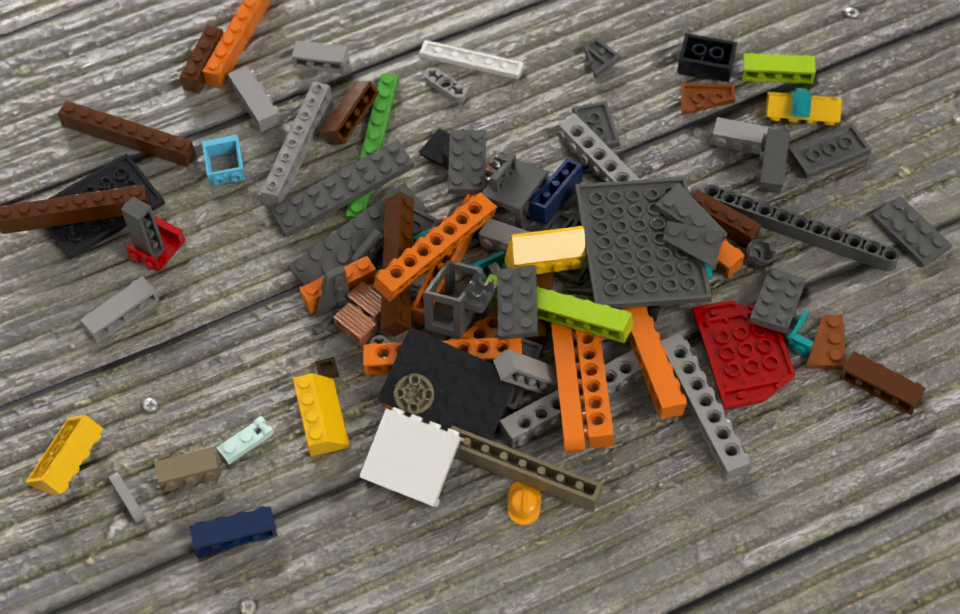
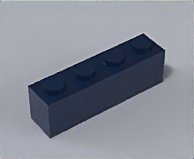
[529,158,583,225]
[189,506,278,557]

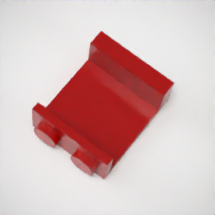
[126,216,185,272]

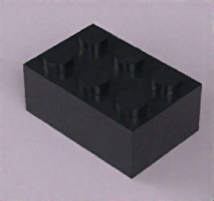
[677,33,737,82]

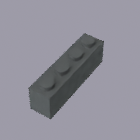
[121,196,165,259]

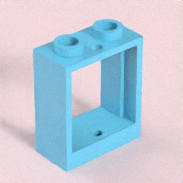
[202,135,246,186]

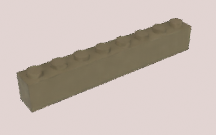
[451,426,602,512]

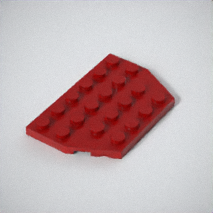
[692,300,796,410]

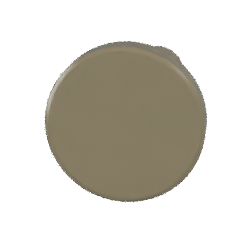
[394,374,434,414]

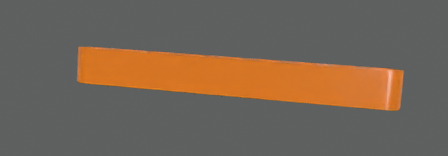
[551,322,586,453]

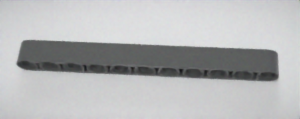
[703,184,900,272]

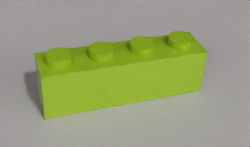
[742,53,815,84]

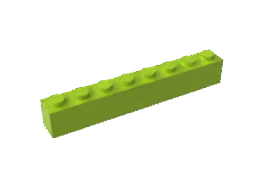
[486,274,634,343]

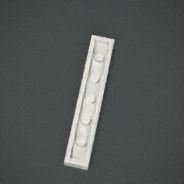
[419,40,524,80]

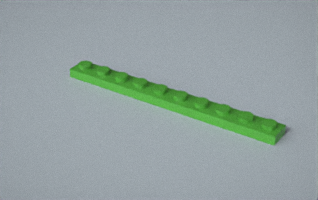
[346,73,399,220]

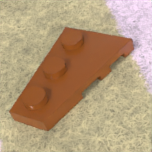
[681,83,735,115]
[806,315,846,369]

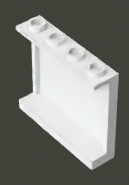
[359,407,464,507]

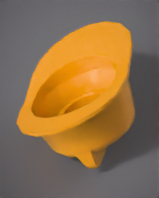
[507,482,541,525]

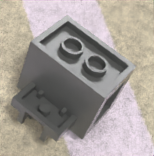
[480,153,548,230]
[424,260,497,339]

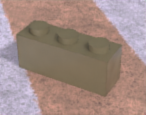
[154,446,221,492]

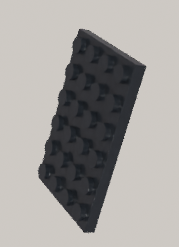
[46,153,165,260]
[377,327,515,440]

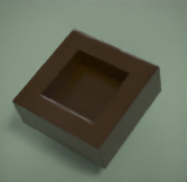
[315,357,339,378]

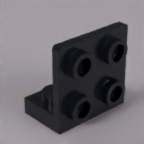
[419,129,463,169]

